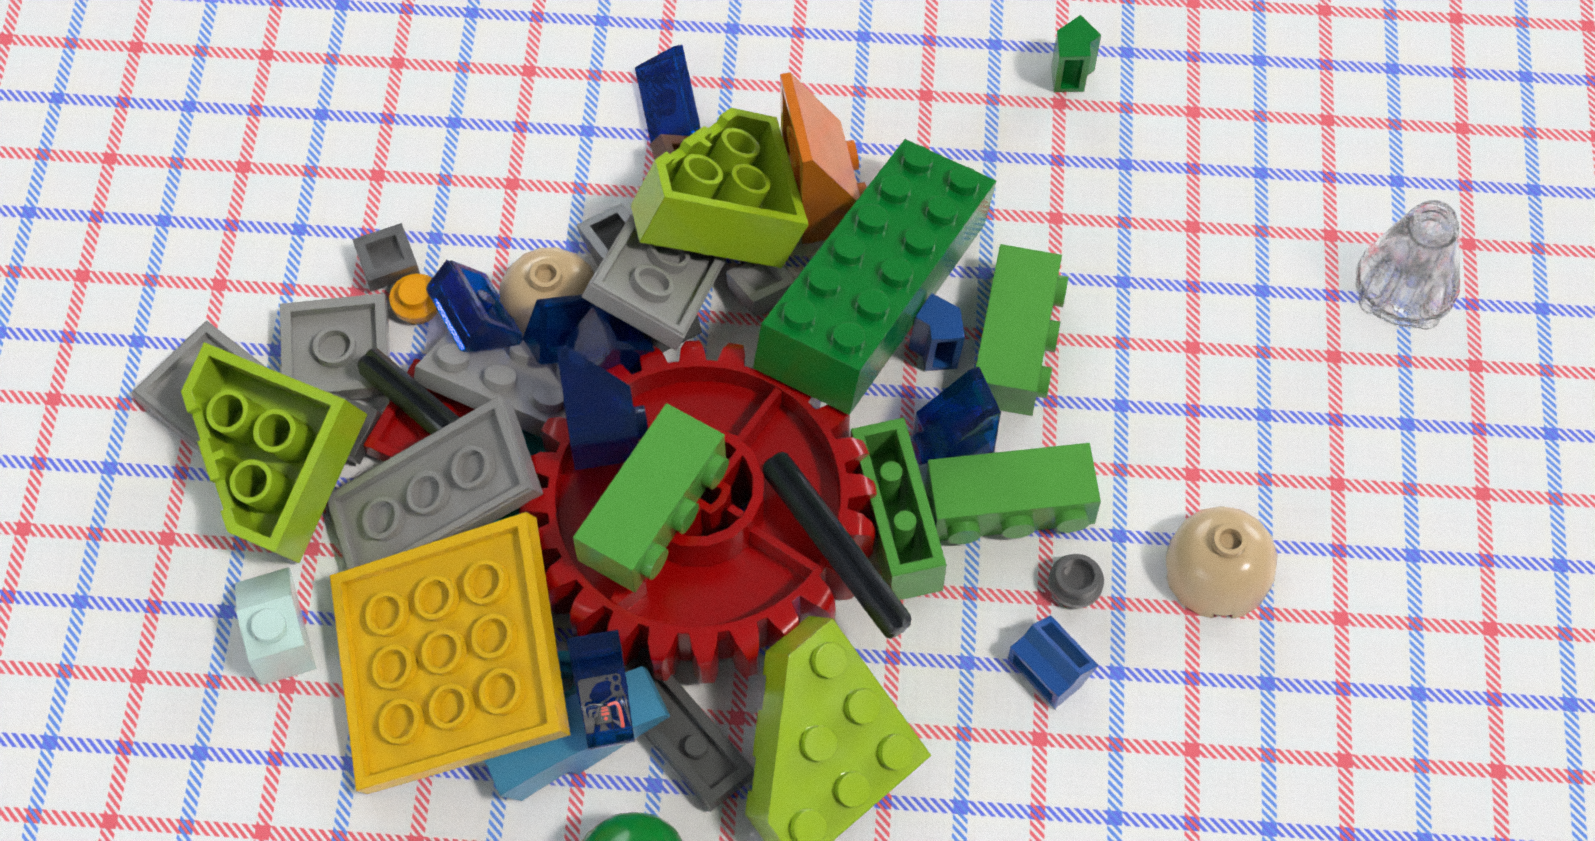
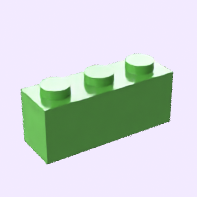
[970,244,1069,416]
[573,403,729,593]
[851,417,947,600]
[925,443,1101,544]

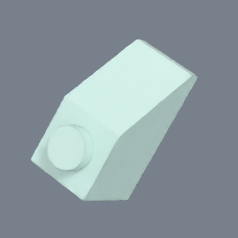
[235,567,316,685]

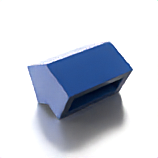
[908,293,965,371]
[1008,615,1099,709]

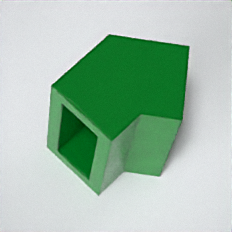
[1051,15,1101,92]

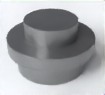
[1048,554,1104,608]

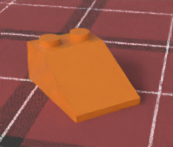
[780,72,867,245]

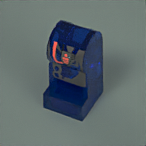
[566,630,635,751]

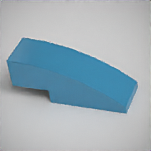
[484,666,670,801]

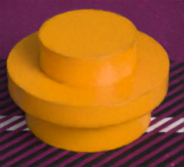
[389,274,442,324]

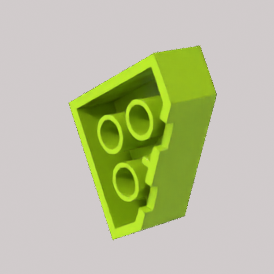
[631,108,809,268]
[181,342,368,563]
[745,616,932,841]

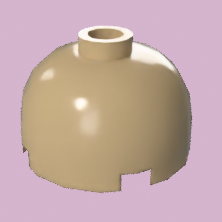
[499,247,603,353]
[1166,506,1278,619]

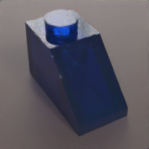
[556,345,648,470]
[909,367,1001,466]

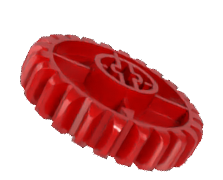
[519,340,877,684]

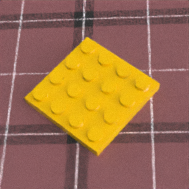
[330,512,570,794]

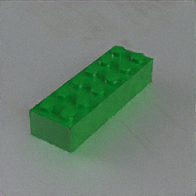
[753,139,997,415]

